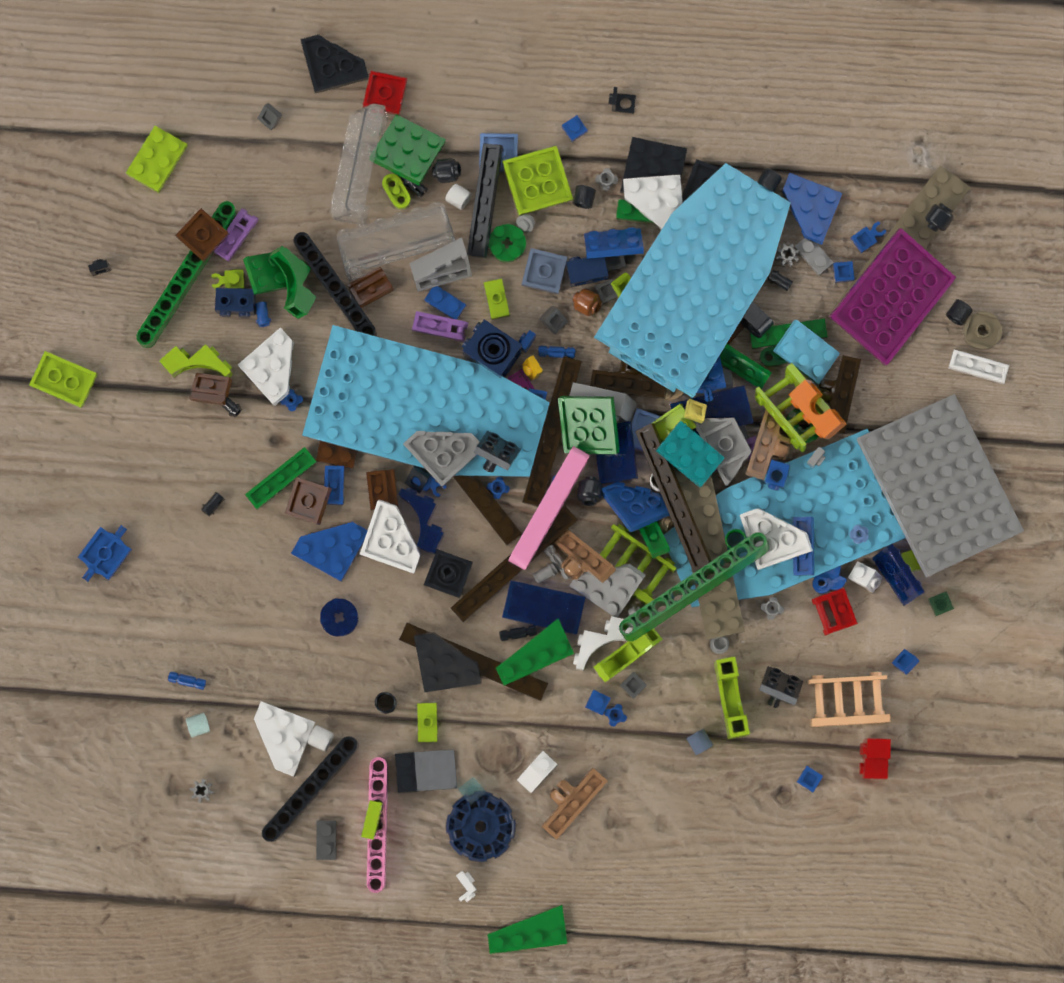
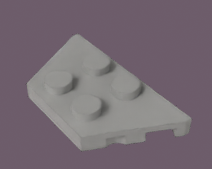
[693,418,752,486]

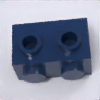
[566,257,608,288]
[215,288,256,318]

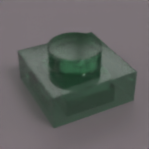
[928,591,954,617]

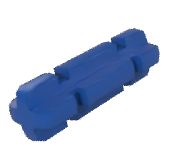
[538,345,575,359]
[168,671,206,690]

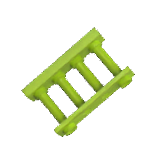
[755,363,830,453]
[599,524,677,605]

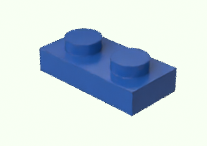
[424,286,466,320]
[324,466,345,505]

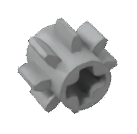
[776,243,799,267]
[189,779,215,803]

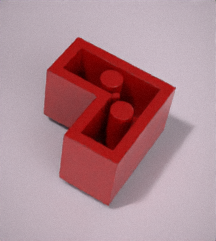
[859,738,891,780]

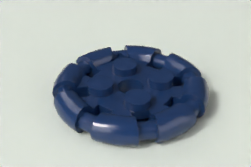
[446,791,516,862]

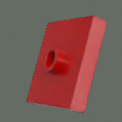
[362,71,408,116]

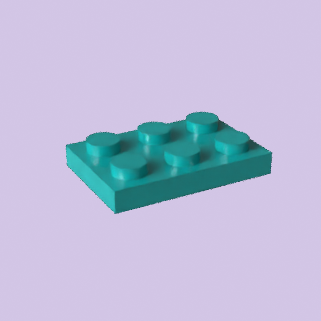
[656,420,725,488]

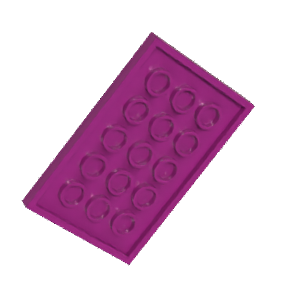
[829,228,957,366]

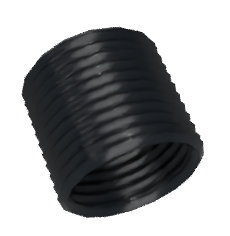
[757,168,782,192]
[572,185,596,209]
[946,299,973,326]
[375,692,397,714]

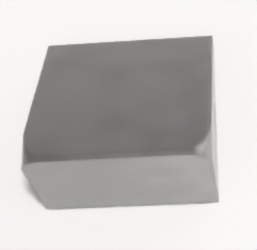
[539,306,568,334]

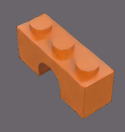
[788,379,847,439]

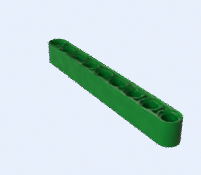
[136,201,237,348]
[619,532,769,642]

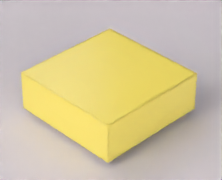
[684,399,707,424]

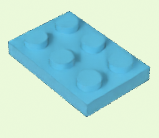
[773,320,840,384]

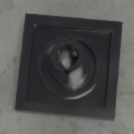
[474,430,521,472]
[424,549,473,599]
[759,666,803,708]

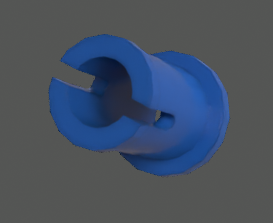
[255,302,271,327]

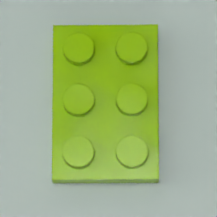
[126,126,188,193]
[29,351,98,408]

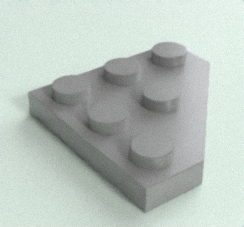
[403,431,479,487]
[570,564,646,618]

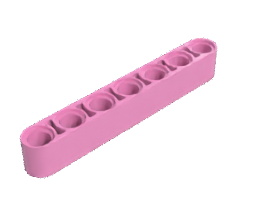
[508,446,590,570]
[367,757,388,893]

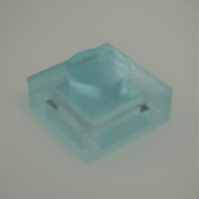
[458,777,486,805]

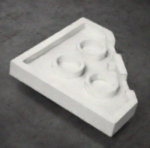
[623,175,682,230]
[238,327,294,406]
[360,500,421,574]
[740,508,813,570]
[254,701,315,776]

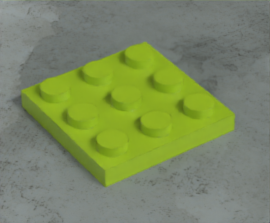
[502,145,573,216]

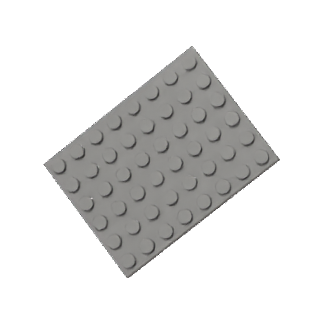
[856,394,1024,578]

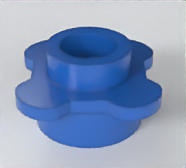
[280,389,303,412]
[487,477,510,499]
[604,704,627,727]

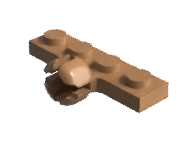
[746,409,791,480]
[554,530,616,583]
[541,768,608,840]

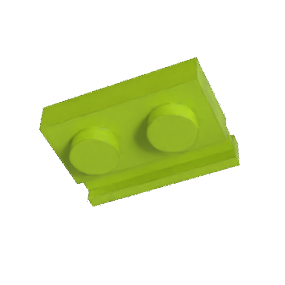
[652,404,696,442]

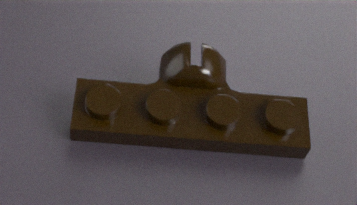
[819,355,861,434]
[590,360,667,399]

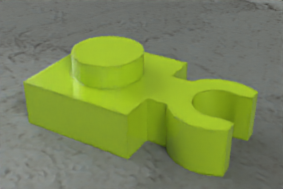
[211,269,245,289]

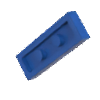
[793,517,814,576]

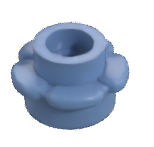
[850,525,869,544]

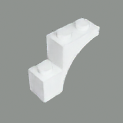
[573,616,633,671]

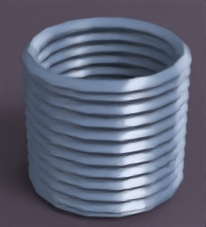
[686,729,713,755]

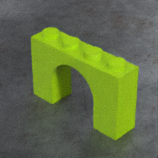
[714,657,750,740]

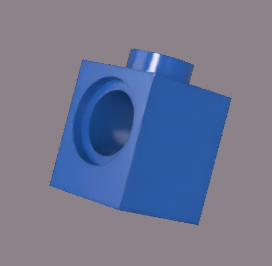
[765,460,790,491]

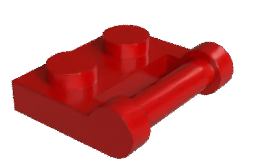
[811,588,858,636]

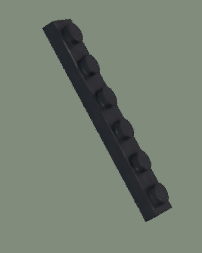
[467,143,503,258]

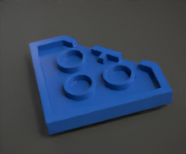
[782,173,843,245]
[602,482,670,533]
[291,522,368,582]

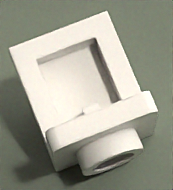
[848,561,882,593]
[456,871,477,902]

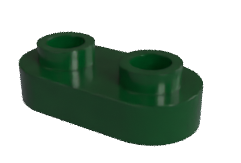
[760,346,790,367]

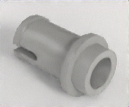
[532,563,558,584]

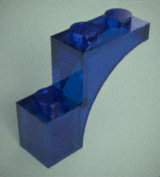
[398,487,445,555]

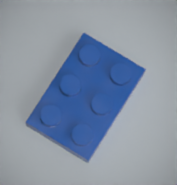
[584,227,644,259]

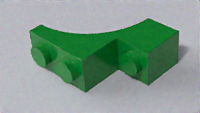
[270,246,316,319]

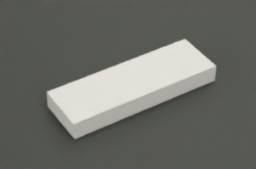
[948,349,1009,384]

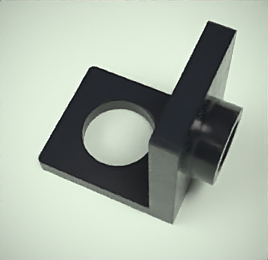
[608,87,636,114]
[405,466,432,494]

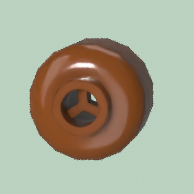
[573,288,602,316]

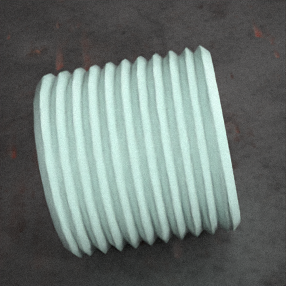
[186,713,210,738]

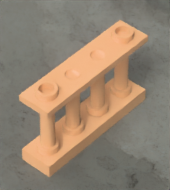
[808,672,890,727]

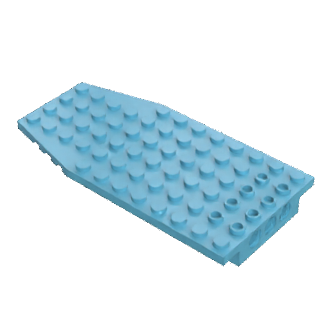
[594,163,791,398]
[302,325,550,477]
[664,429,906,607]

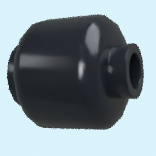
[432,158,461,184]
[925,203,954,232]
[577,476,603,506]

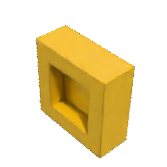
[522,355,543,381]

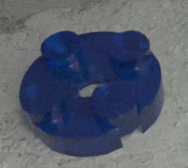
[320,598,359,637]

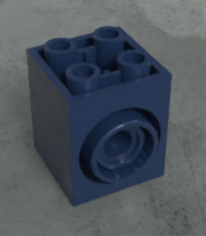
[462,319,523,378]

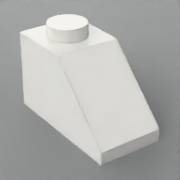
[517,751,557,793]

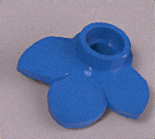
[812,566,847,594]

